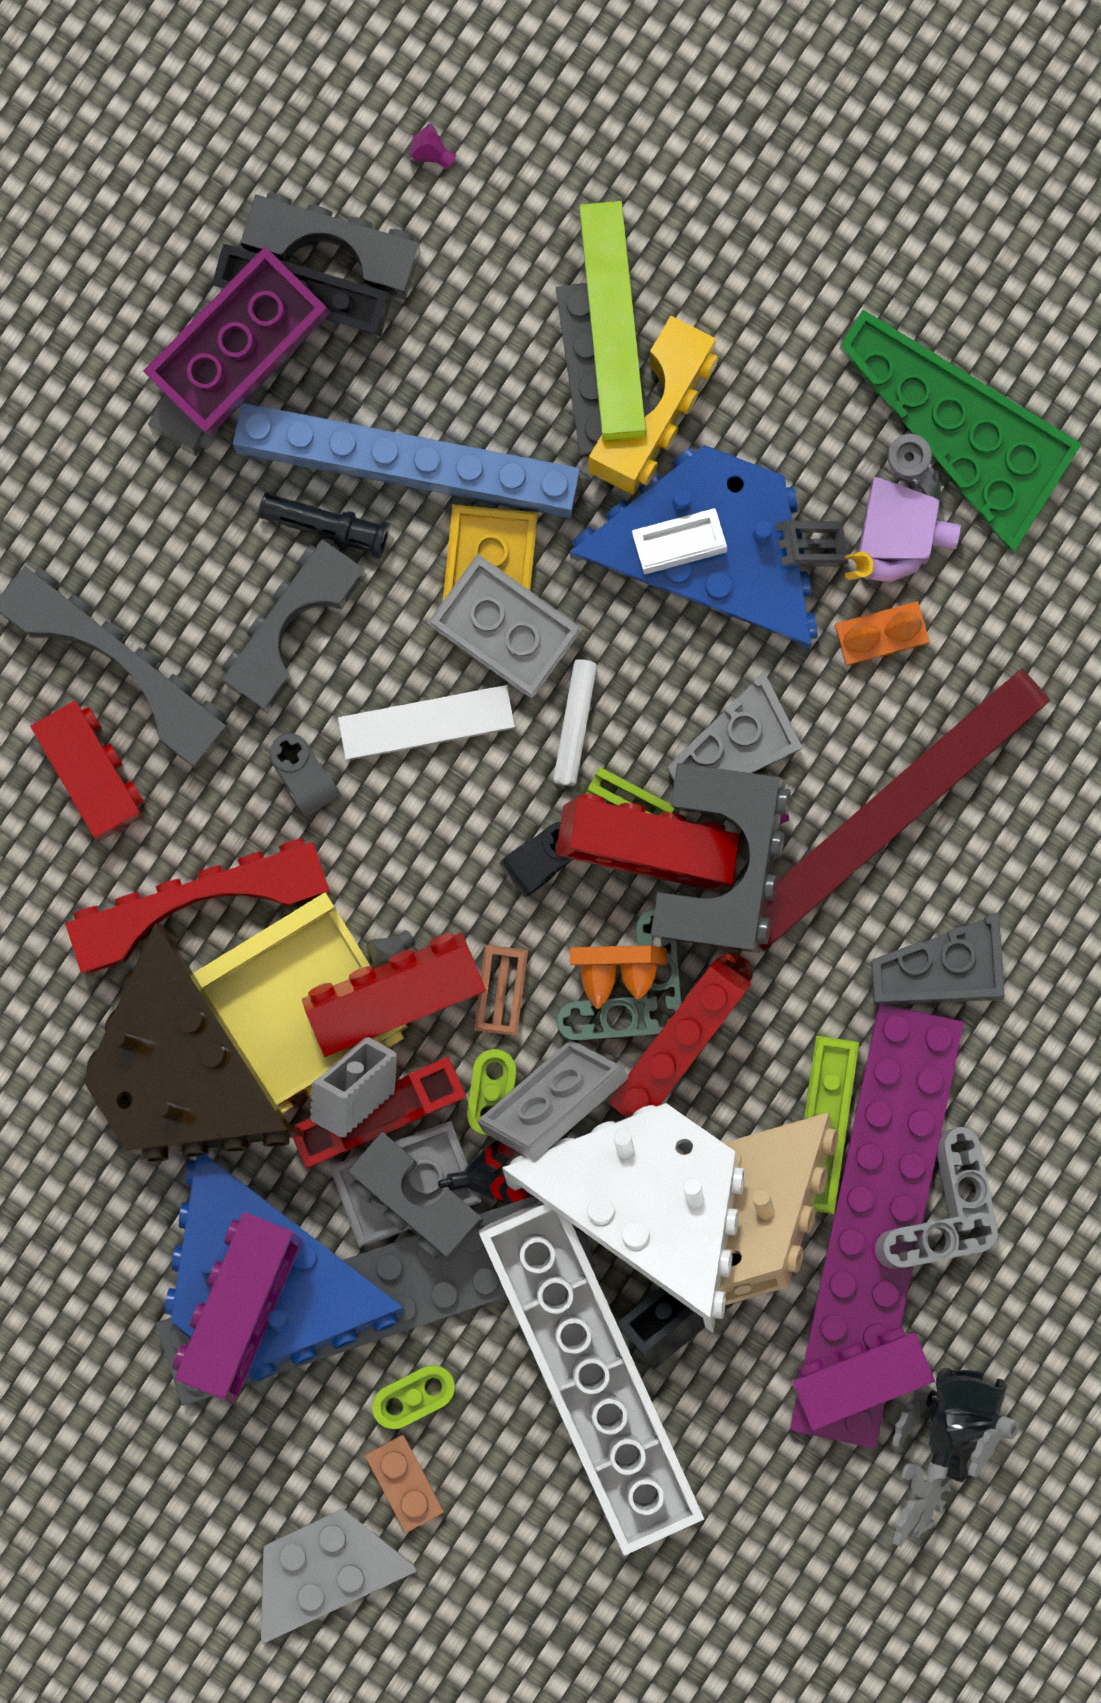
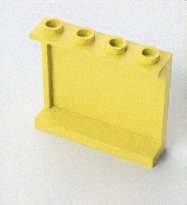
[193,893,408,1114]

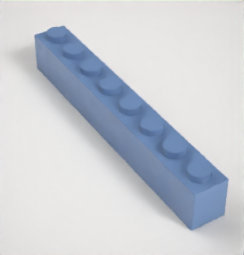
[233,403,580,518]

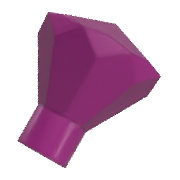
[408,124,457,170]

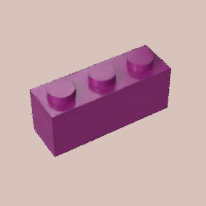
[791,1327,935,1431]

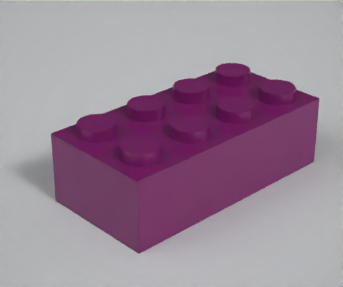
[143,247,331,436]
[172,1212,303,1405]

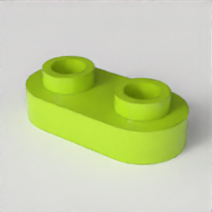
[467,1049,517,1136]
[372,1365,455,1429]

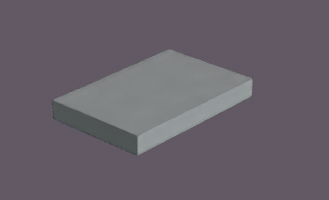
[427,554,582,700]
[477,1040,629,1161]
[329,1121,482,1248]

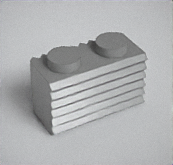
[309,1037,397,1137]

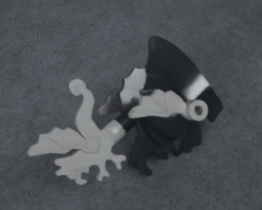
[892,1368,1019,1547]

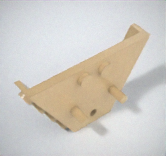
[683,1112,839,1305]

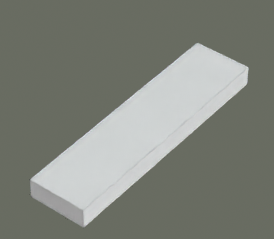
[338,685,515,761]

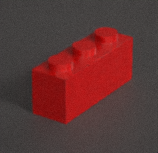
[30,701,145,842]

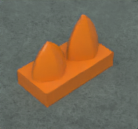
[834,601,930,667]
[570,945,667,1009]

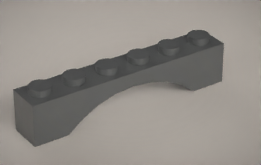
[0,566,229,770]

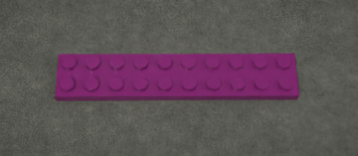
[789,1004,964,1449]

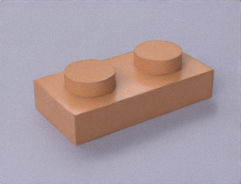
[365,1434,445,1533]

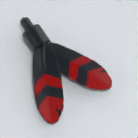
[438,1140,527,1203]

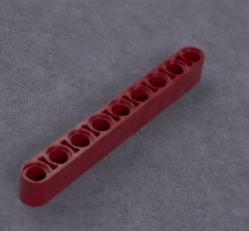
[761,668,1051,952]

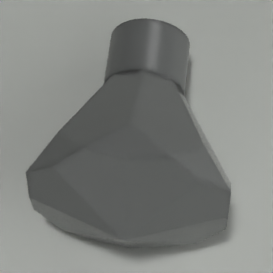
[366,930,415,967]

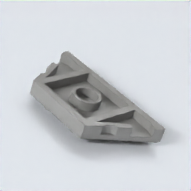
[261,1508,417,1644]

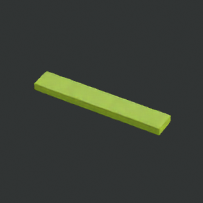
[579,201,646,441]

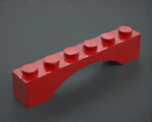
[65,838,331,975]

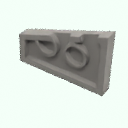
[667,671,803,781]

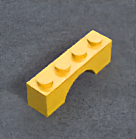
[588,316,719,495]

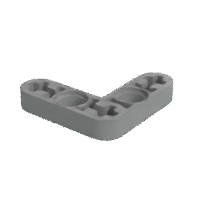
[875,1127,998,1269]

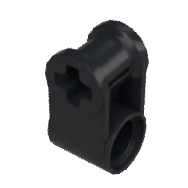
[499,822,574,898]

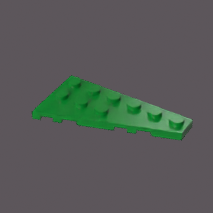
[839,310,1082,554]

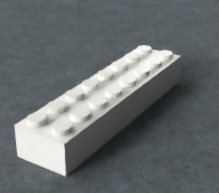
[478,1201,704,1556]

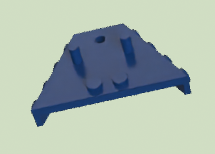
[570,445,818,650]
[165,1155,405,1382]

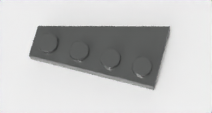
[556,283,652,457]

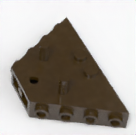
[83,922,305,1162]

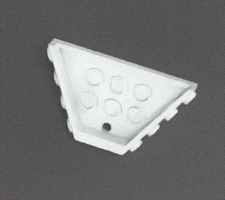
[502,1103,745,1333]

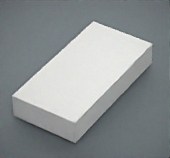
[632,508,727,575]

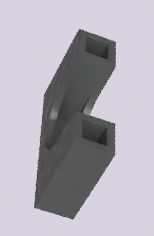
[651,763,791,953]

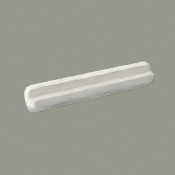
[554,659,597,786]

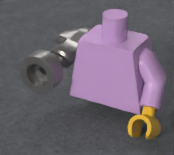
[845,433,961,583]

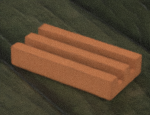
[474,945,528,1037]

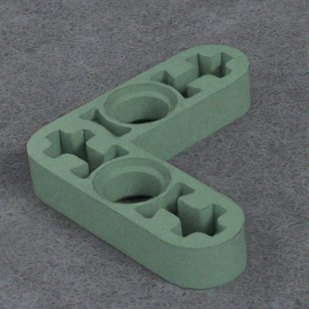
[557,909,681,1041]

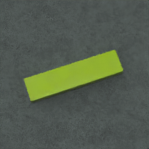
[804,1036,859,1214]

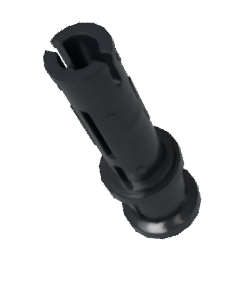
[258,492,390,560]

